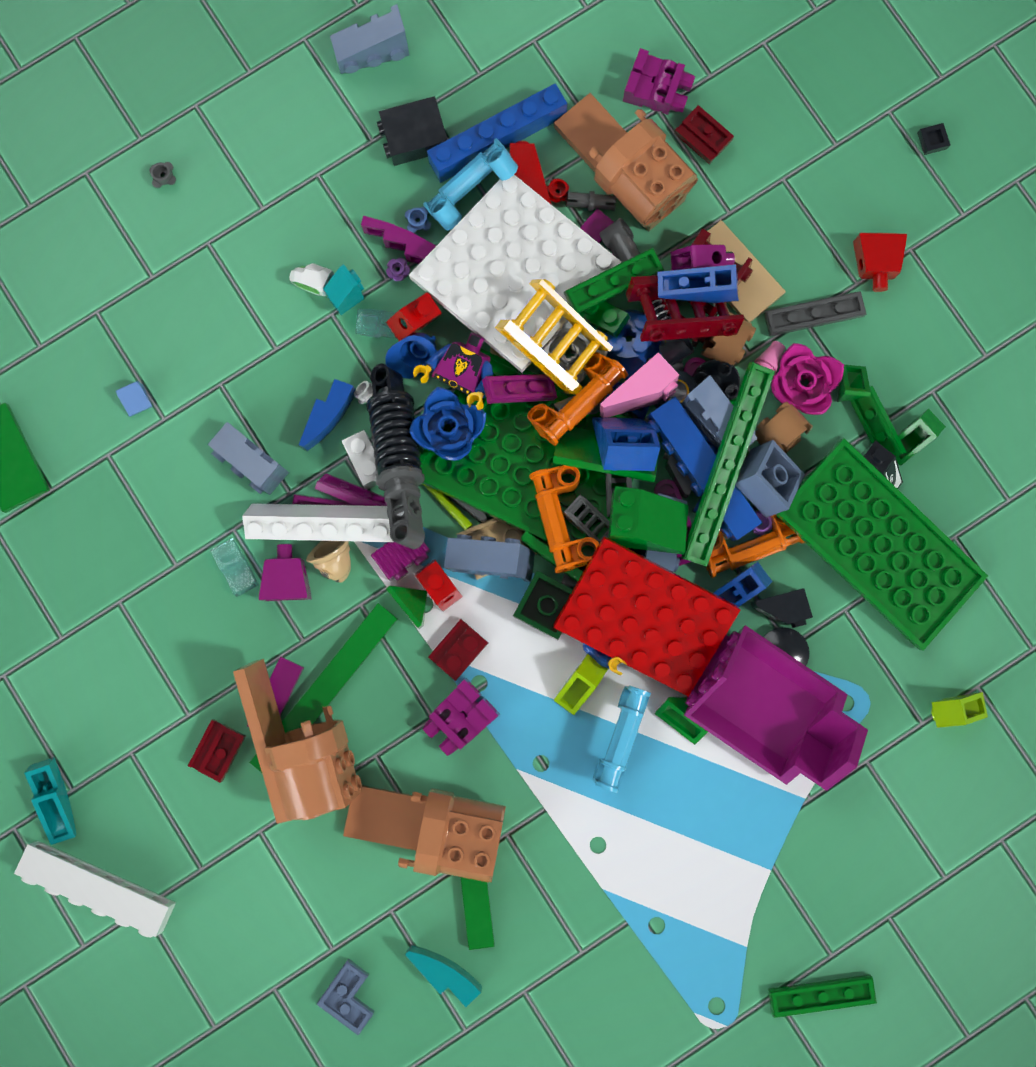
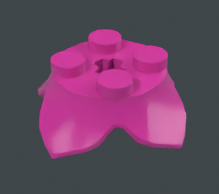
[771,343,844,415]

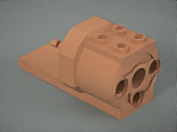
[554,93,698,232]
[233,659,362,824]
[343,785,506,883]

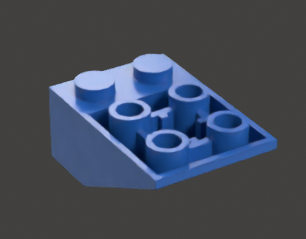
[592,417,660,471]

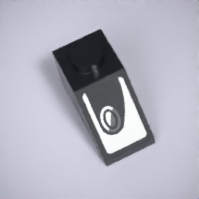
[861,440,903,489]
[751,588,813,628]

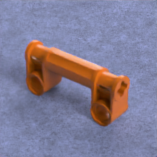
[527,352,628,446]
[529,465,599,573]
[706,514,805,578]

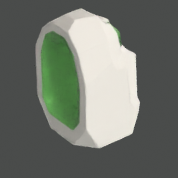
[289,263,334,296]

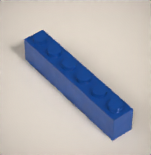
[427,83,567,183]
[646,396,762,541]

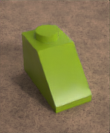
[554,654,608,715]
[931,692,988,728]

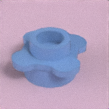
[405,207,431,233]

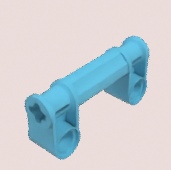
[423,138,518,230]
[593,685,651,793]

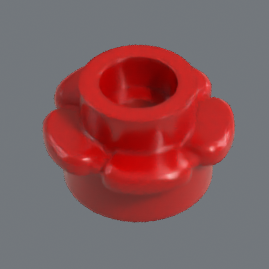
[547,179,569,203]

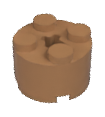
[701,312,756,367]
[755,401,813,453]

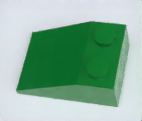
[608,486,688,555]

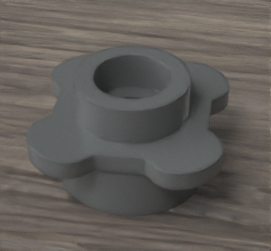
[149,162,176,188]

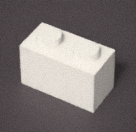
[342,430,376,490]

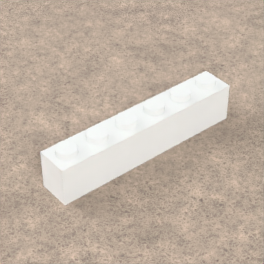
[242,504,393,542]
[14,841,176,938]

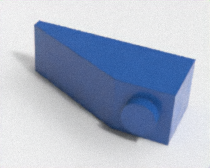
[658,264,739,303]
[713,561,773,607]

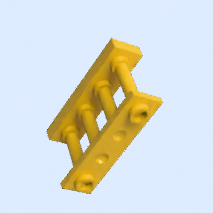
[495,279,613,395]

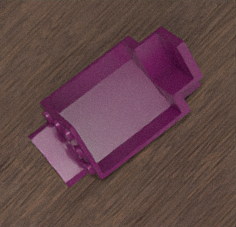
[684,625,868,791]

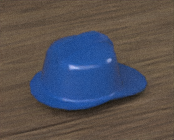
[385,332,437,379]

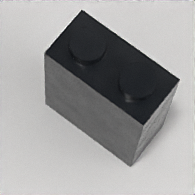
[377,96,448,166]

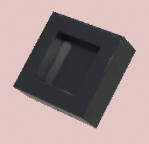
[917,123,951,155]

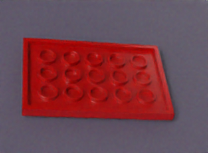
[553,536,741,697]

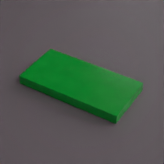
[0,403,50,513]
[553,427,660,482]

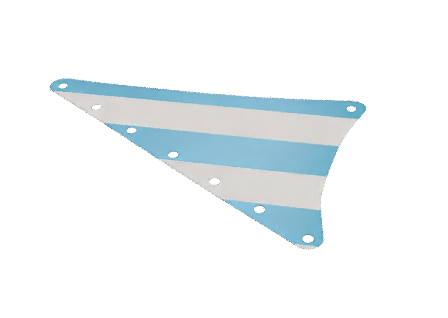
[354,527,871,1029]

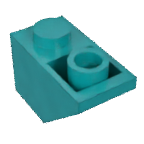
[323,264,364,315]

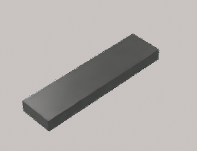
[764,291,867,337]

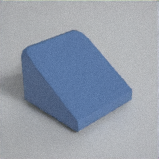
[116,381,153,417]

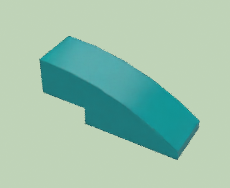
[24,757,77,845]
[405,945,482,1007]

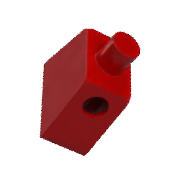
[853,233,907,292]
[386,292,441,341]
[415,559,463,611]

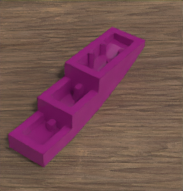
[361,216,436,264]

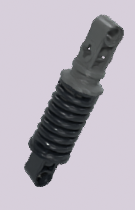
[366,363,425,549]

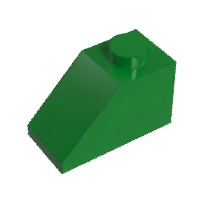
[896,409,946,466]

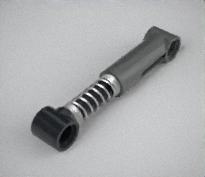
[599,218,694,366]

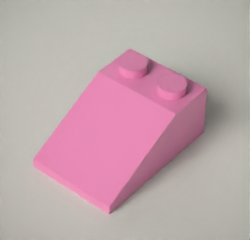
[600,353,679,418]

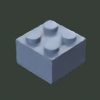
[736,440,805,518]

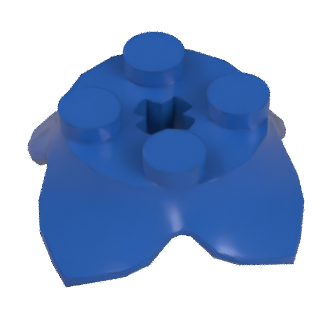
[599,309,662,380]
[410,387,486,461]

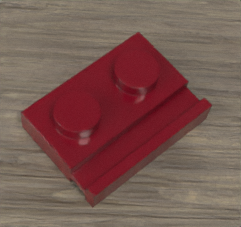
[674,105,734,165]
[428,619,488,681]
[188,719,246,783]

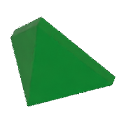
[837,365,871,402]
[386,586,427,629]
[654,697,708,745]

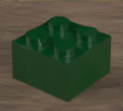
[513,571,573,641]

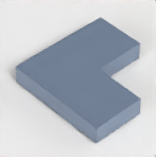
[317,958,375,1035]

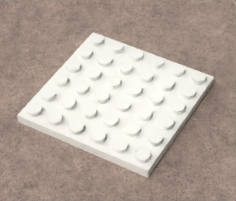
[409,175,621,373]

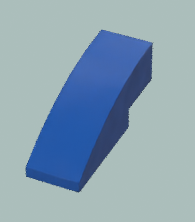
[299,379,356,451]

